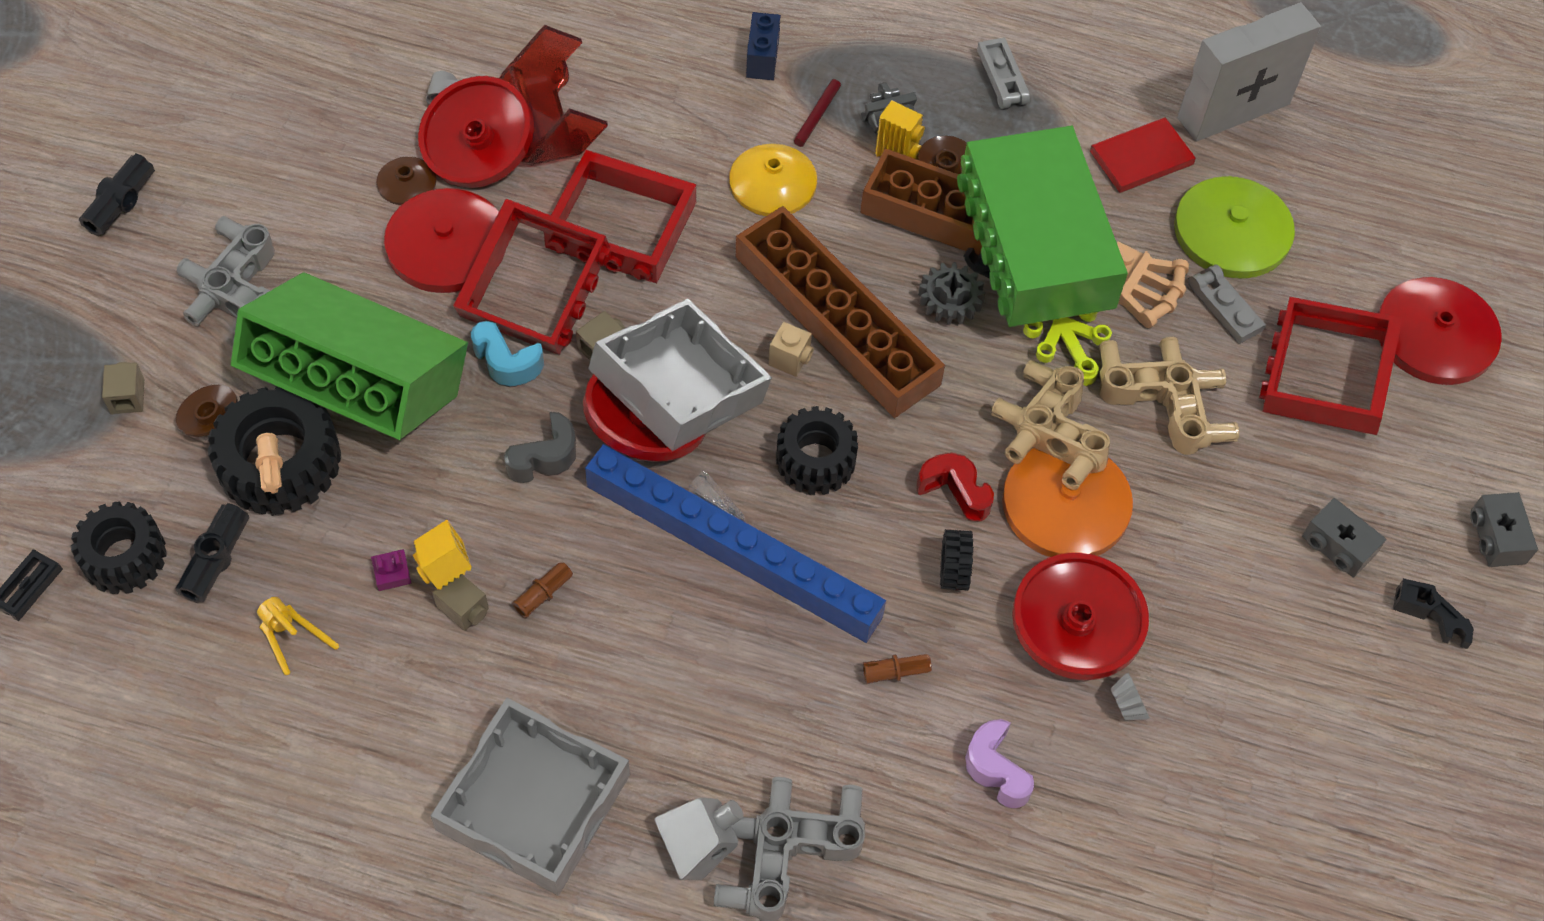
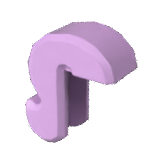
[965,719,1034,808]

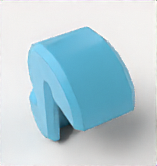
[471,321,544,387]

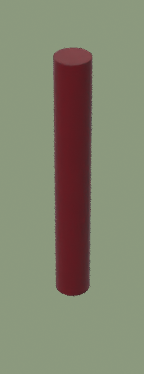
[794,79,841,147]

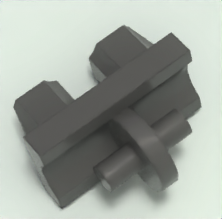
[861,82,917,133]

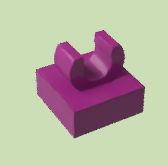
[371,549,412,591]

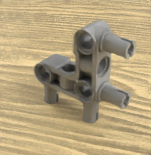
[177,216,275,342]
[714,777,865,921]

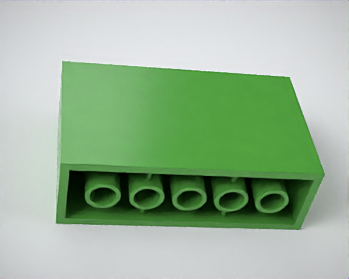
[957,125,1128,327]
[231,272,468,440]

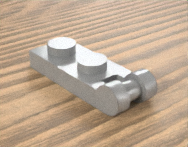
[977,37,1030,109]
[1189,264,1266,344]

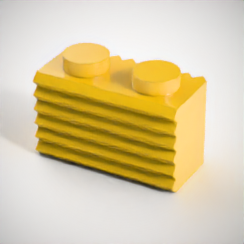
[875,100,925,159]
[413,520,472,590]

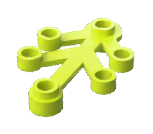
[1023,312,1112,386]

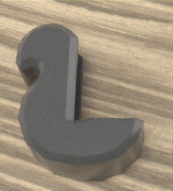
[504,412,576,483]

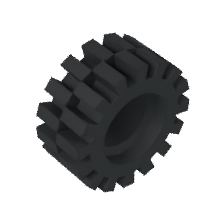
[940,529,974,591]

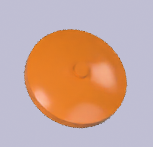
[1002,448,1133,557]

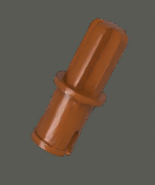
[512,562,573,619]
[863,654,932,684]

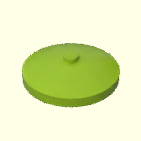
[1174,176,1295,279]

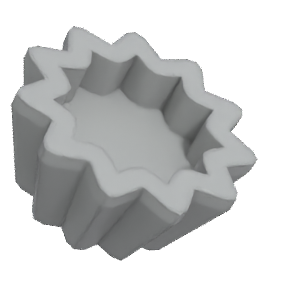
[1111,672,1150,720]

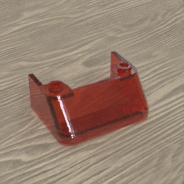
[499,25,608,165]

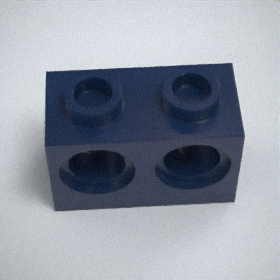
[746,12,781,80]

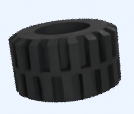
[776,406,858,495]
[71,501,167,594]

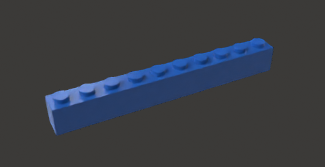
[585,444,886,643]

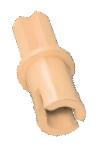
[255,433,283,494]

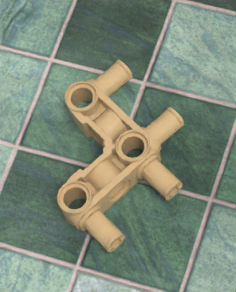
[1099,337,1239,455]
[991,360,1110,490]

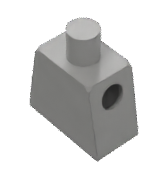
[654,798,743,880]

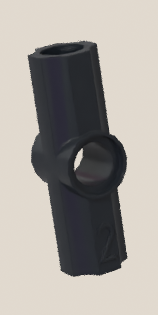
[79,153,155,237]
[175,503,250,603]

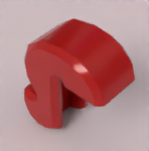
[916,452,994,522]

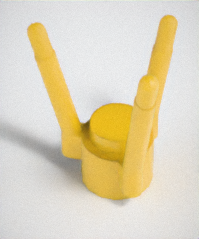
[257,597,339,676]

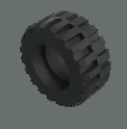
[208,386,341,515]

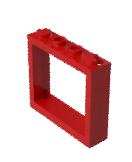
[544,150,696,284]
[453,199,611,355]
[1259,297,1403,435]

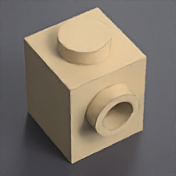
[769,322,814,377]

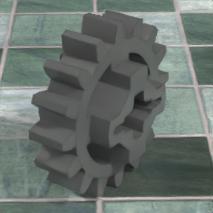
[918,262,986,325]

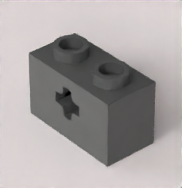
[1470,492,1538,567]
[1302,498,1387,578]

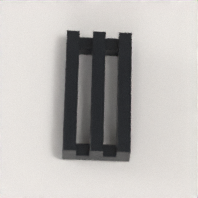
[0,549,63,622]

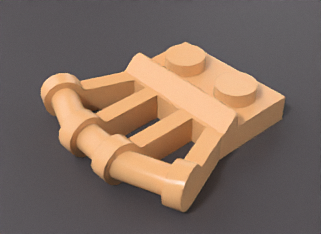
[1117,241,1189,328]

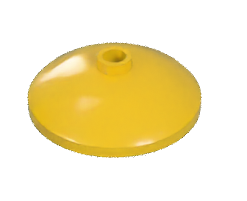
[729,143,817,216]

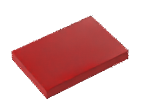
[1090,117,1196,193]

